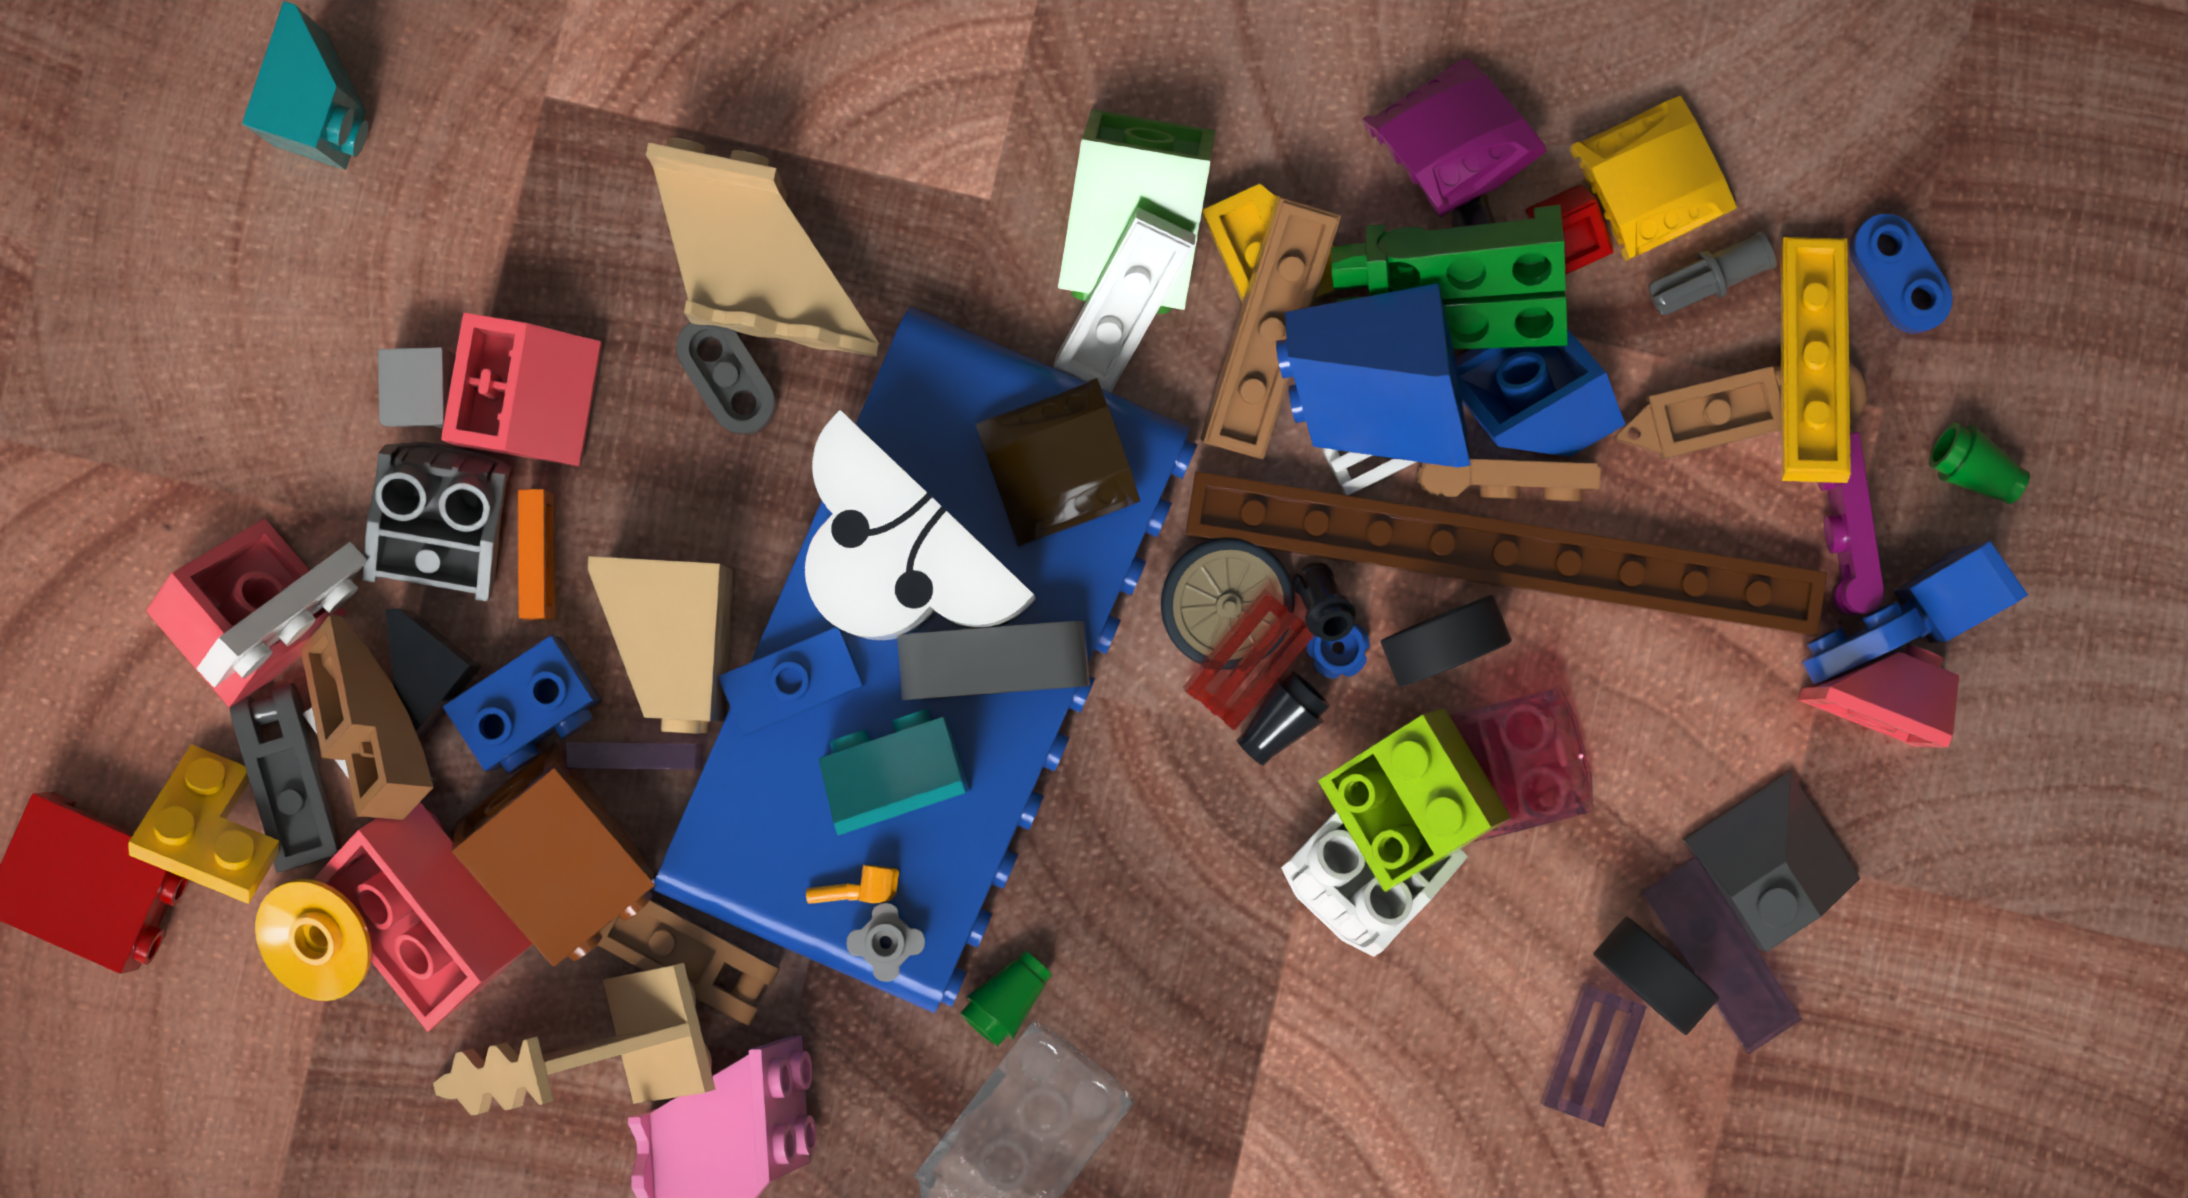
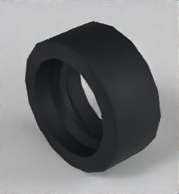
[1381,595,1512,687]
[1593,917,1719,1035]

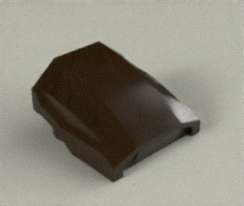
[975,378,1141,547]

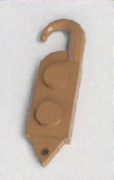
[1614,361,1867,460]

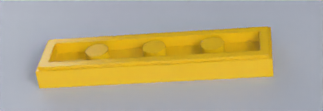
[1780,237,1851,483]

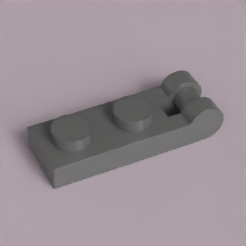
[229,683,342,873]

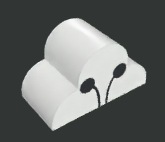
[805,410,1036,640]

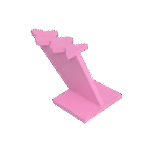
[628,1035,816,1198]

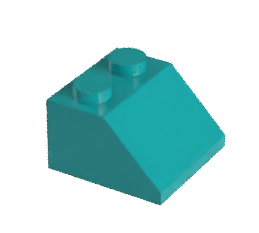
[242,1,368,170]
[818,709,971,836]

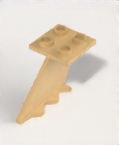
[646,138,880,357]
[433,962,716,1116]

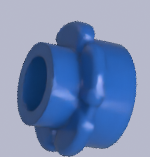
[1306,624,1370,679]

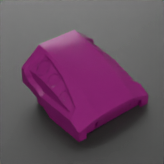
[1362,58,1546,218]

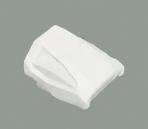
[1281,810,1468,957]

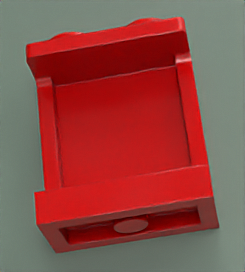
[0,792,189,974]

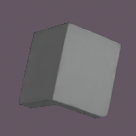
[378,347,455,430]

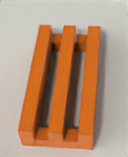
[518,489,555,620]

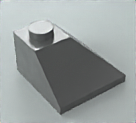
[1682,771,1860,952]

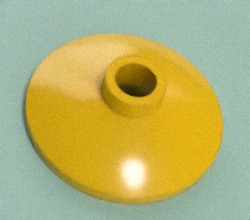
[255,879,372,1001]

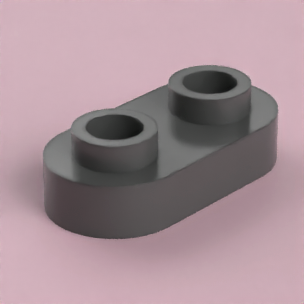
[676,322,777,435]

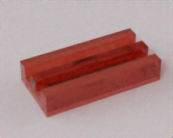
[1183,589,1314,731]

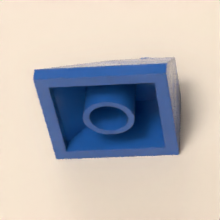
[1456,328,1626,457]

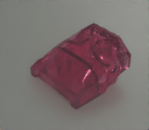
[1449,686,1594,843]

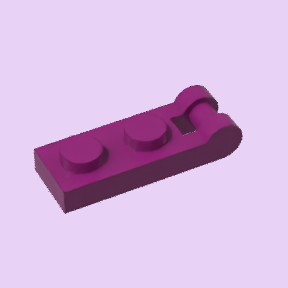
[1817,432,1884,615]

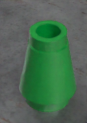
[1929,423,2030,504]
[959,950,1052,1048]

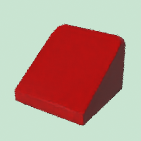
[1525,185,1614,275]

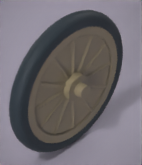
[1161,538,1295,670]

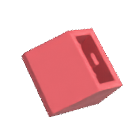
[441,312,602,467]

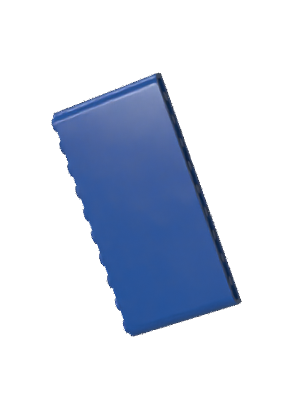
[653,306,1198,1014]

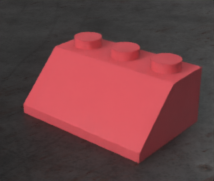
[312,802,533,1032]

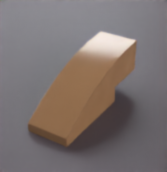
[301,615,434,820]

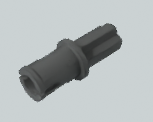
[1648,231,1777,315]

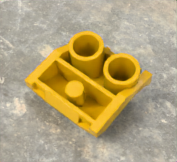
[1569,95,1737,262]

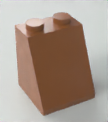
[451,742,655,968]

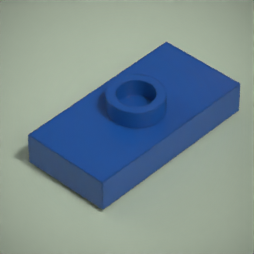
[718,627,864,736]

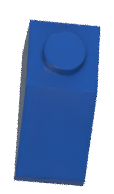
[1894,541,2028,643]

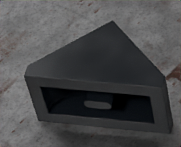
[386,608,482,737]

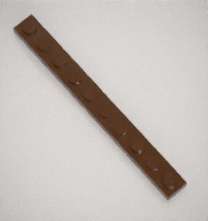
[1185,471,1827,636]

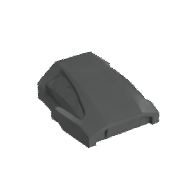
[362,442,511,601]

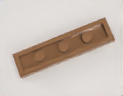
[1200,195,1341,459]

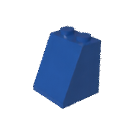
[1276,283,1471,468]

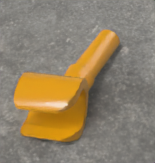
[806,864,899,904]

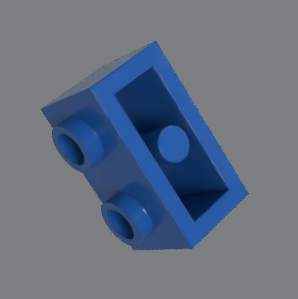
[442,636,603,774]

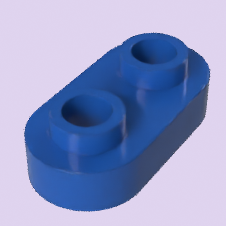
[1849,214,1953,334]
[1801,601,1928,684]

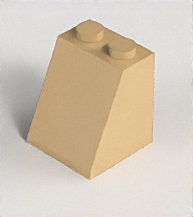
[588,556,734,734]

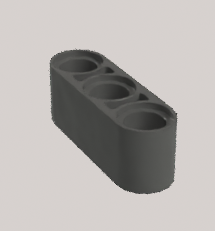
[897,621,1090,700]

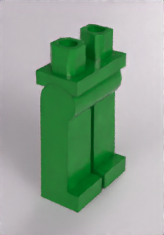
[1331,205,1568,349]

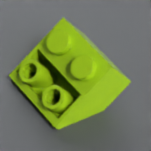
[1318,708,1511,892]

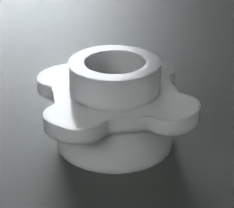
[847,903,925,982]

